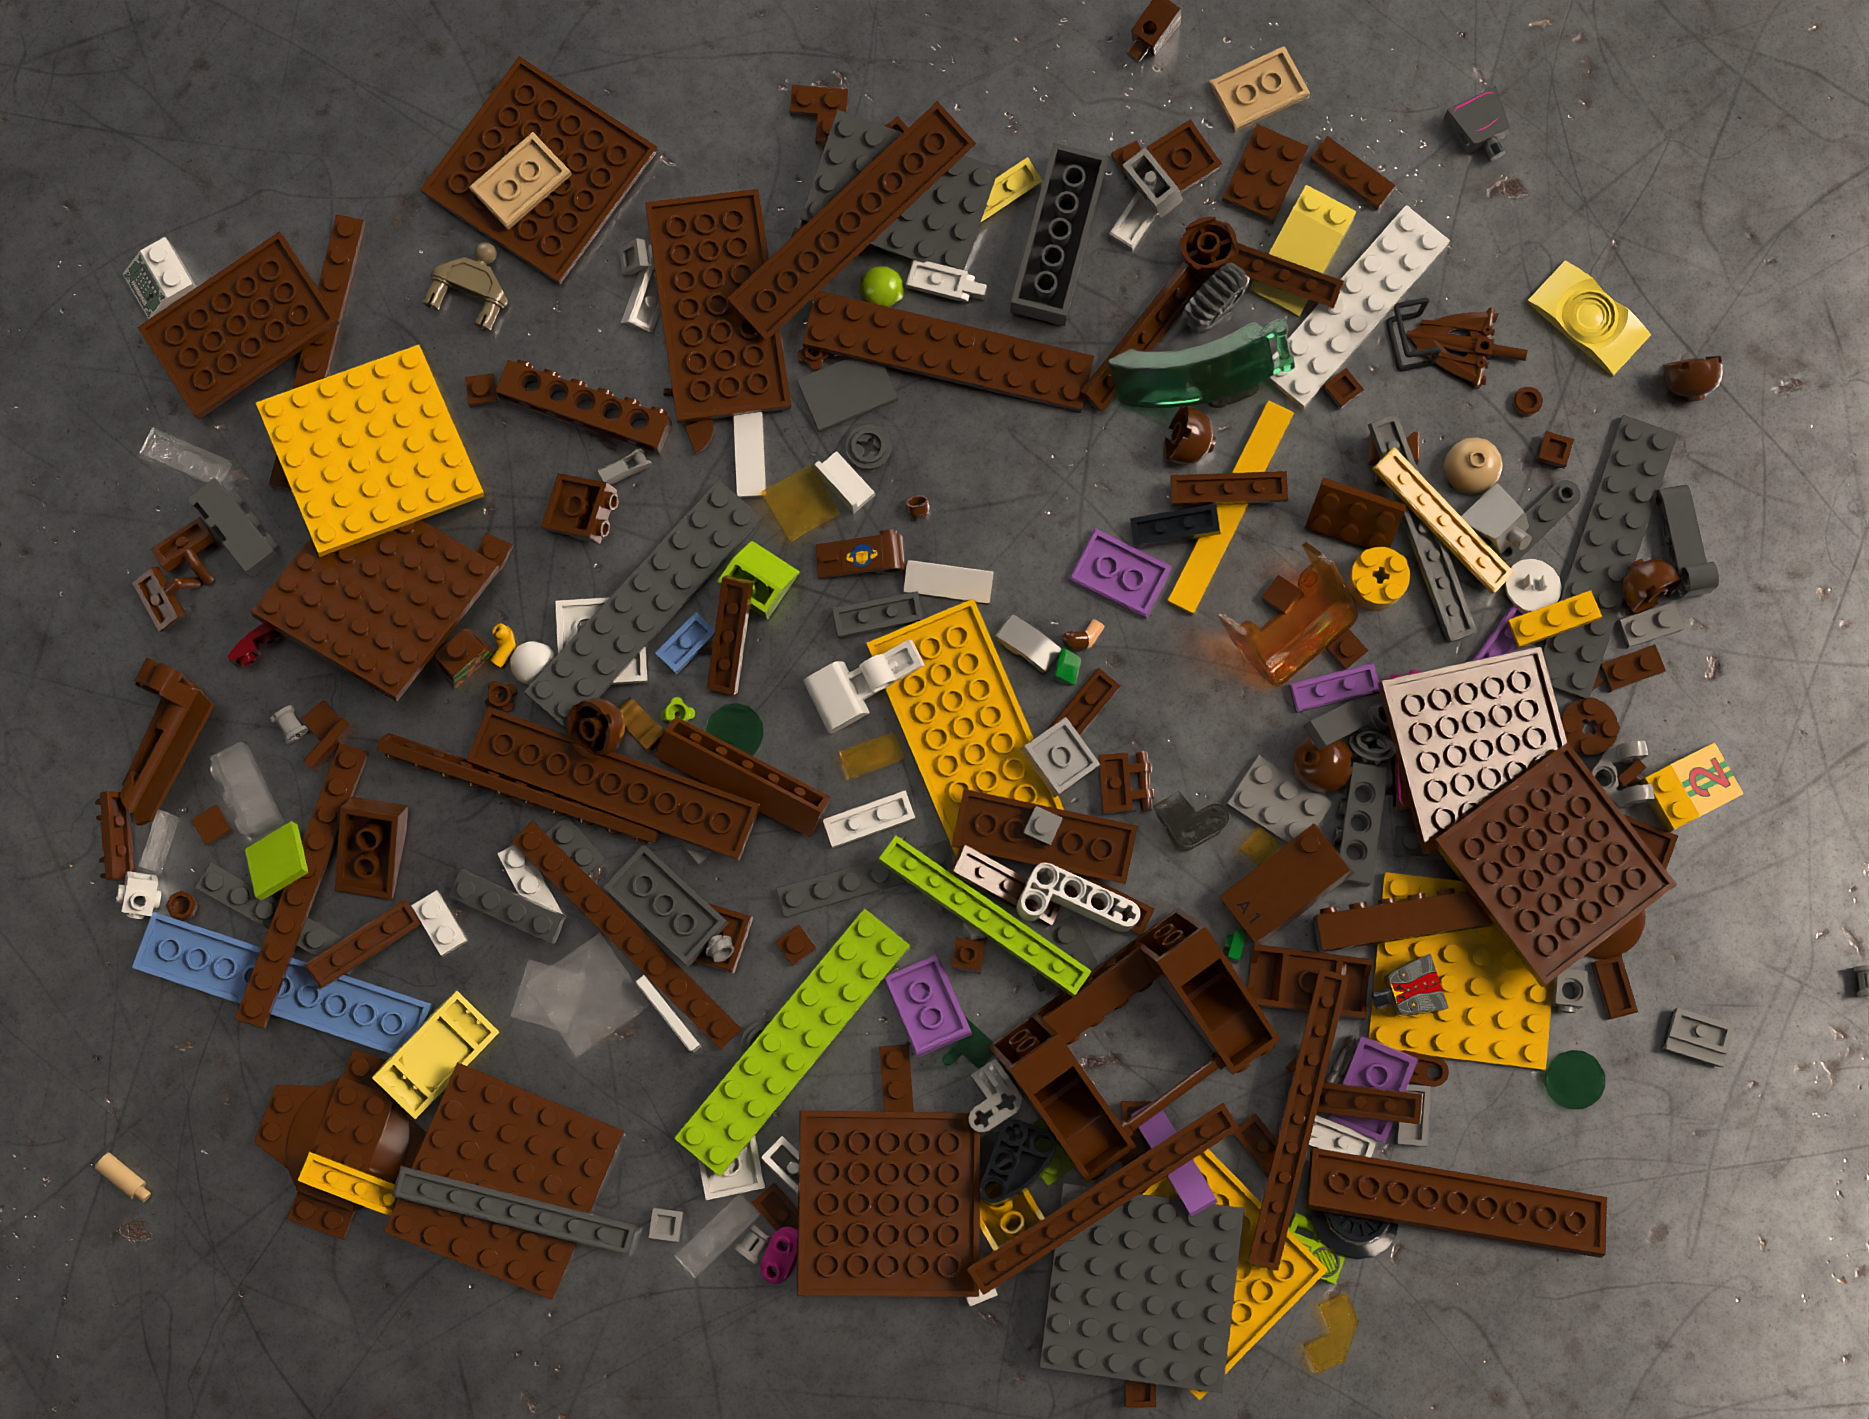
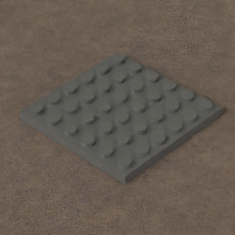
[1040,1183,1244,1393]

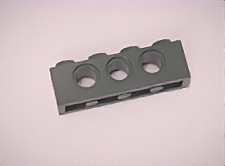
[1333,762,1388,887]

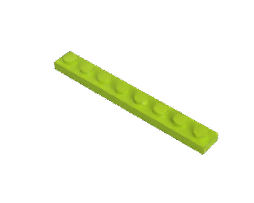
[878,835,1092,997]

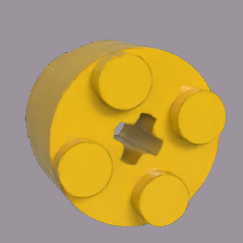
[1347,547,1410,611]

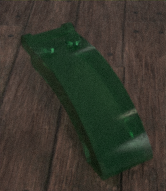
[1108,319,1295,408]

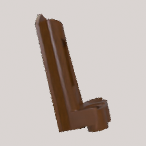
[120,657,215,826]

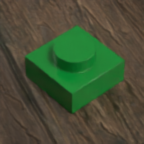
[1223,929,1247,963]

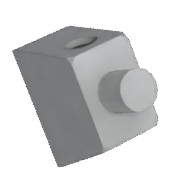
[1461,483,1532,553]

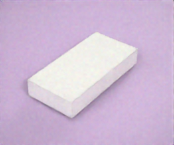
[1108,191,1157,251]

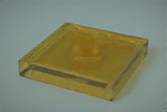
[761,464,840,543]

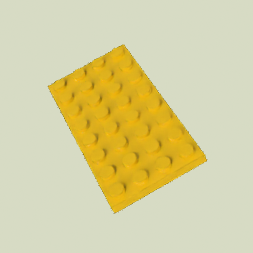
[866,598,1064,856]

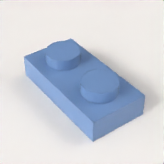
[655,612,715,675]

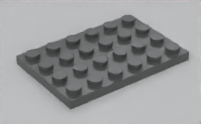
[800,110,999,270]

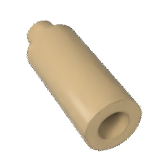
[94,1152,151,1203]

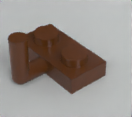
[151,517,216,585]

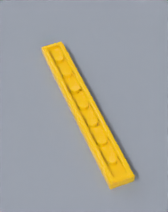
[1167,400,1294,615]

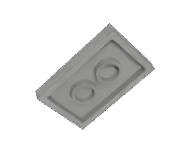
[1226,755,1333,844]

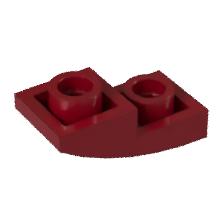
[227,623,282,667]

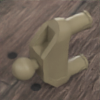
[422,242,508,332]

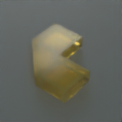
[1303,1293,1359,1374]

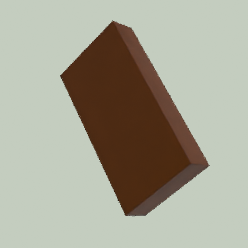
[303,718,356,772]
[1591,955,1638,1020]

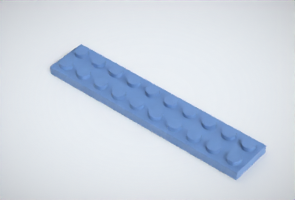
[132,912,433,1054]

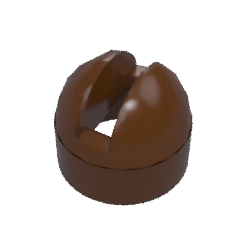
[906,495,930,520]

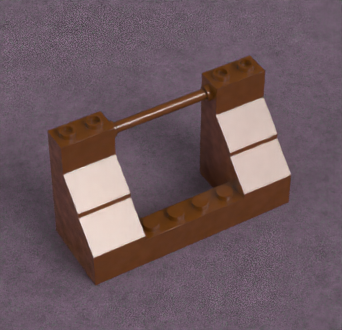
[988,907,1281,1182]

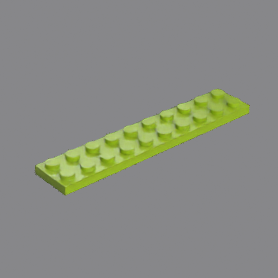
[674,908,910,1178]

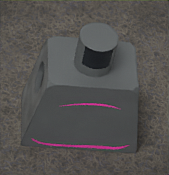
[1443,86,1510,161]

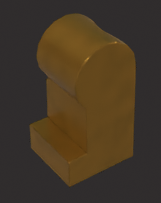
[618,697,664,754]

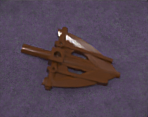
[1406,307,1528,389]

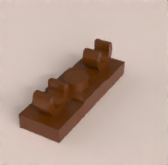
[95,791,134,881]

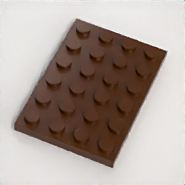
[137,231,341,420]

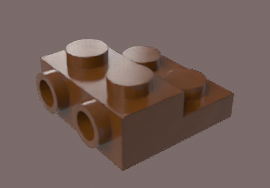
[541,473,619,544]

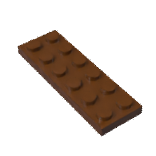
[951,789,1138,884]

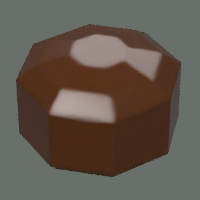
[166,891,198,921]

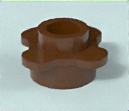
[797,347,831,370]
[485,681,517,712]

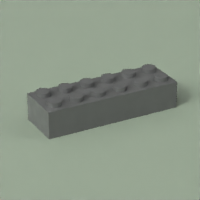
[1010,143,1109,326]

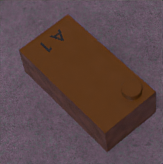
[1220,823,1354,945]

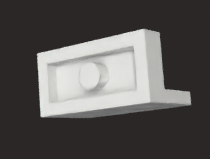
[814,451,875,514]

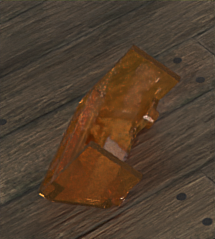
[1218,542,1358,686]

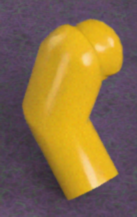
[489,623,516,668]

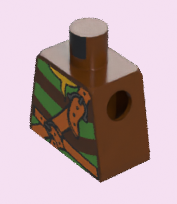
[434,628,495,689]

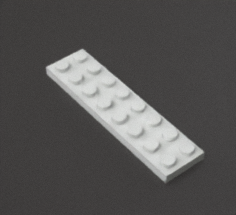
[1260,205,1450,409]

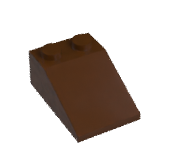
[335,797,408,900]

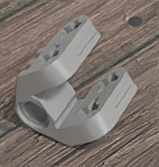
[1590,741,1655,809]
[969,1058,1022,1134]

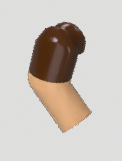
[1062,619,1105,650]

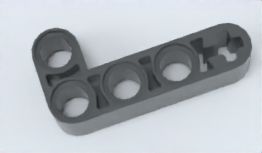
[1656,485,1719,598]

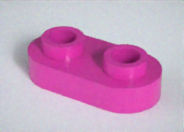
[760,1226,798,1284]

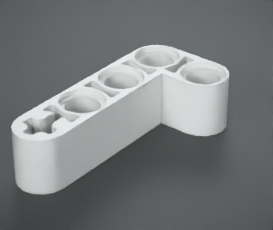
[1016,863,1140,932]

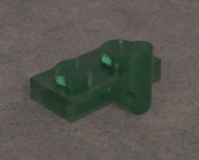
[942,1017,994,1069]

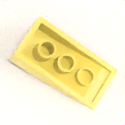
[1249,185,1357,317]

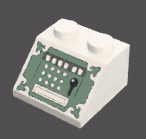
[123,237,196,319]

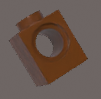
[952,937,986,974]

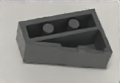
[187,477,280,578]

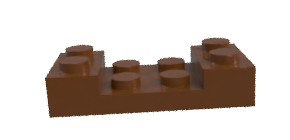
[1247,944,1373,1020]

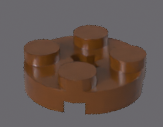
[1560,697,1620,757]

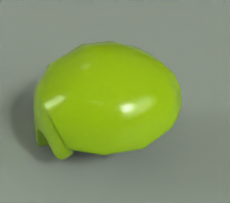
[859,266,905,307]

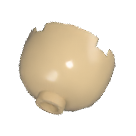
[1443,437,1503,496]

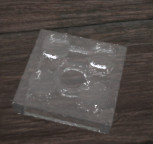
[511,959,587,1034]

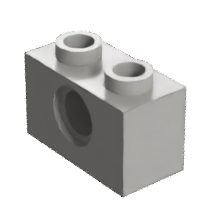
[1123,148,1183,218]

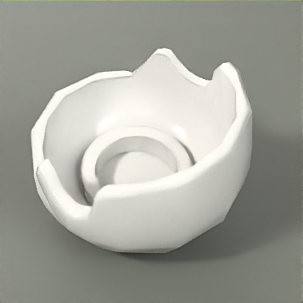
[510,641,556,685]

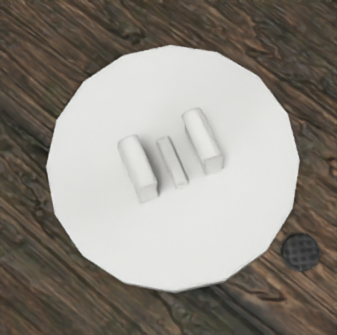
[1504,559,1562,612]

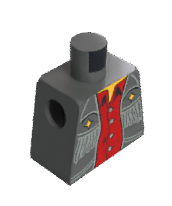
[1372,954,1448,1017]

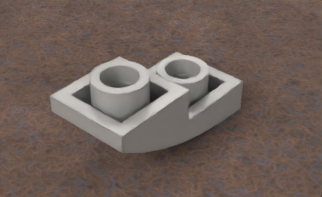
[994,614,1062,673]

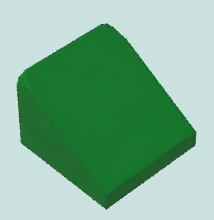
[1054,648,1081,686]

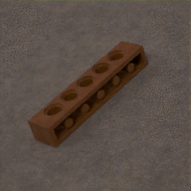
[496,359,672,455]

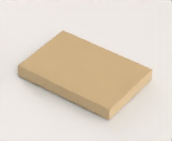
[1209,46,1310,133]
[469,132,572,230]

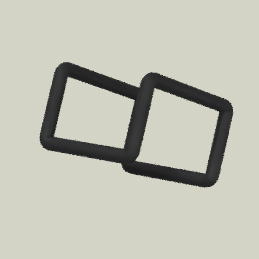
[1386,297,1441,371]

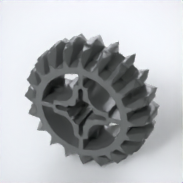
[1182,263,1250,334]

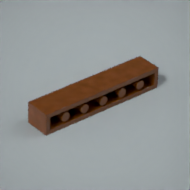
[654,717,831,838]
[1313,888,1494,953]

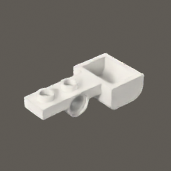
[803,639,925,734]

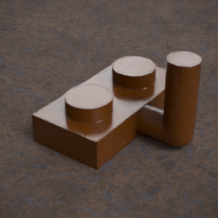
[132,567,201,632]

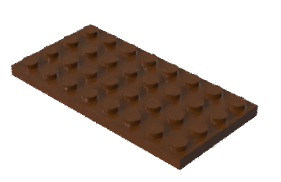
[645,189,791,423]

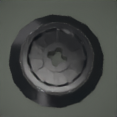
[1310,1209,1398,1260]

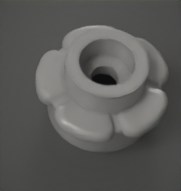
[706,935,734,962]

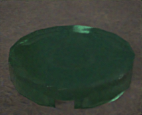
[706,703,764,756]
[1545,1050,1605,1110]

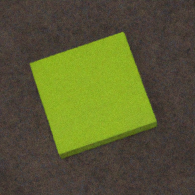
[245,821,309,900]

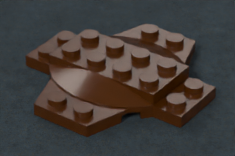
[254,1049,427,1240]

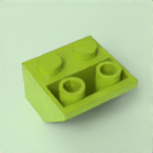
[717,541,800,620]

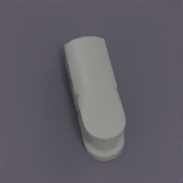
[597,448,652,485]

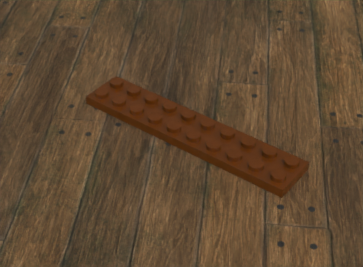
[727,101,976,341]
[803,291,1094,413]
[466,707,760,861]
[1306,1148,1607,1258]

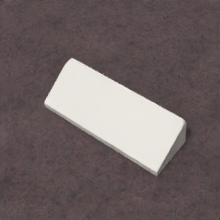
[621,245,661,333]
[903,560,994,604]

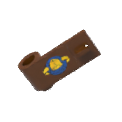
[816,529,905,579]

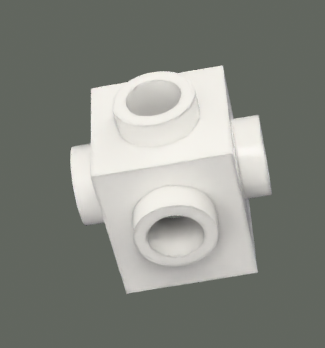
[116,871,161,919]

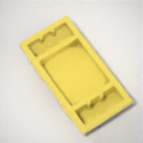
[1527,260,1651,377]
[372,991,499,1120]

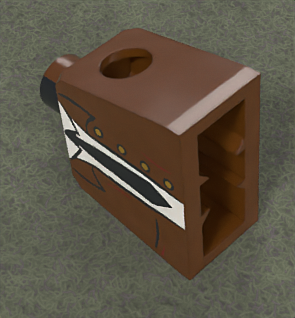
[1126,0,1182,63]

